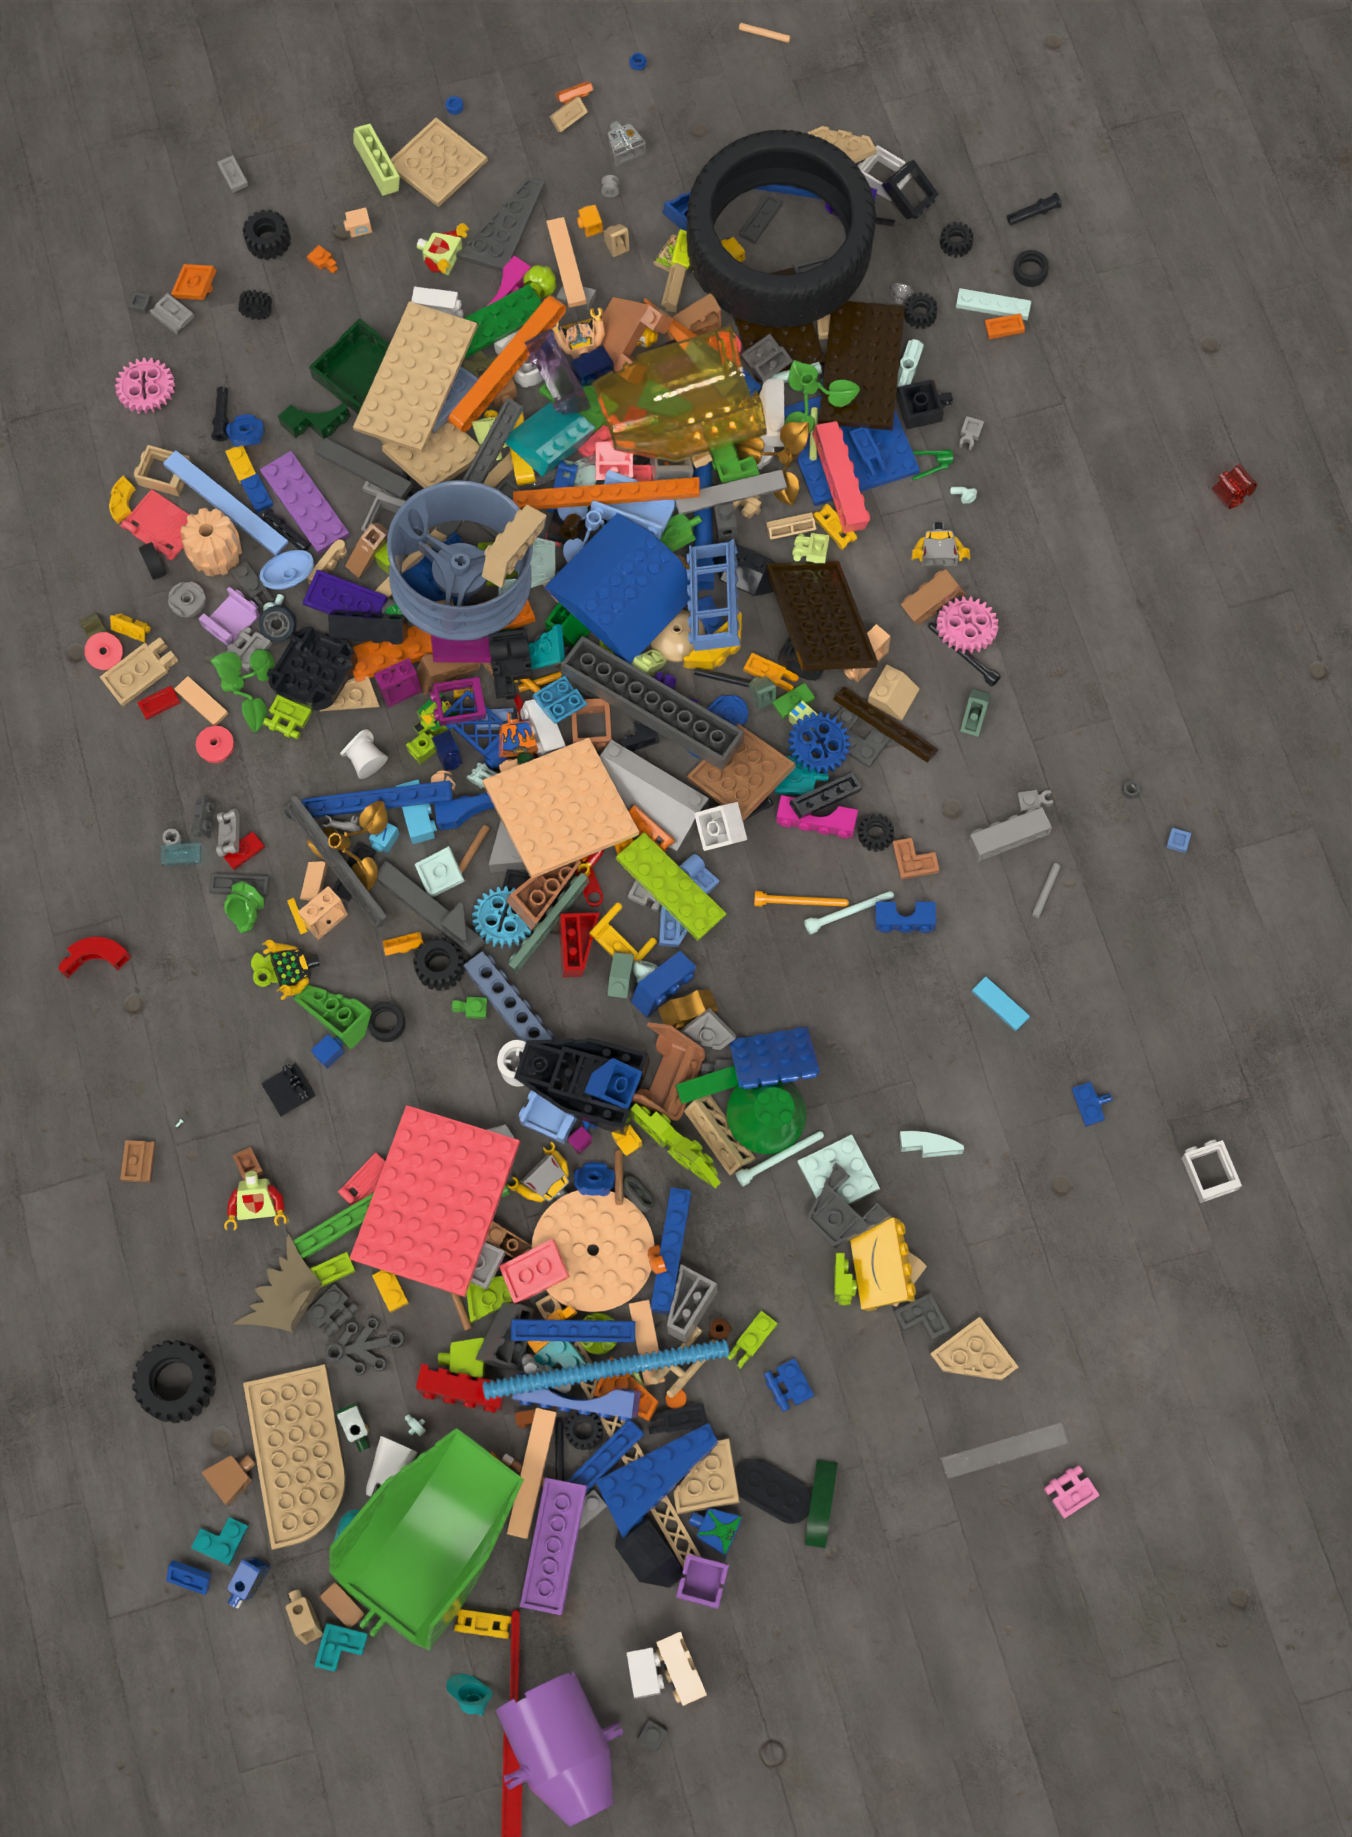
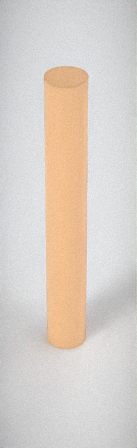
[739,23,791,43]

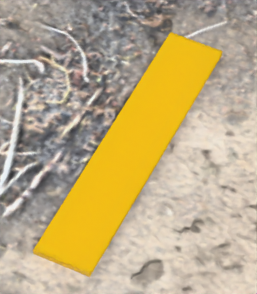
[287,898,308,934]

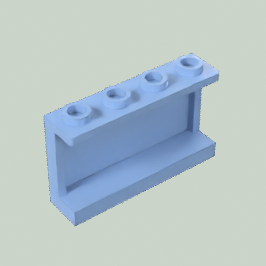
[591,470,676,540]
[519,1090,577,1144]

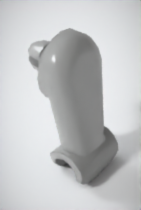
[322,815,361,832]

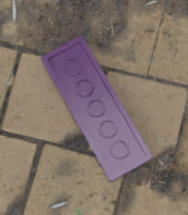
[260,451,350,555]
[520,1478,588,1615]

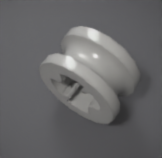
[162,829,182,848]

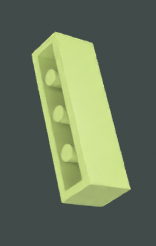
[353,124,400,196]

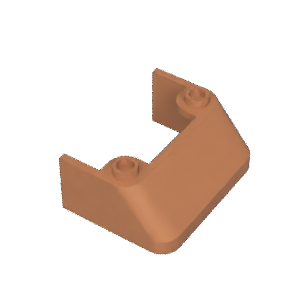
[631,1022,705,1121]

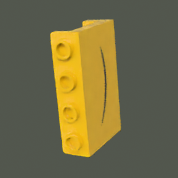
[850,1218,916,1311]

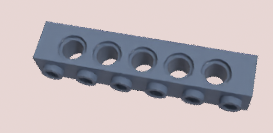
[463,951,556,1042]

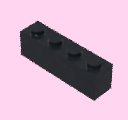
[328,610,408,645]

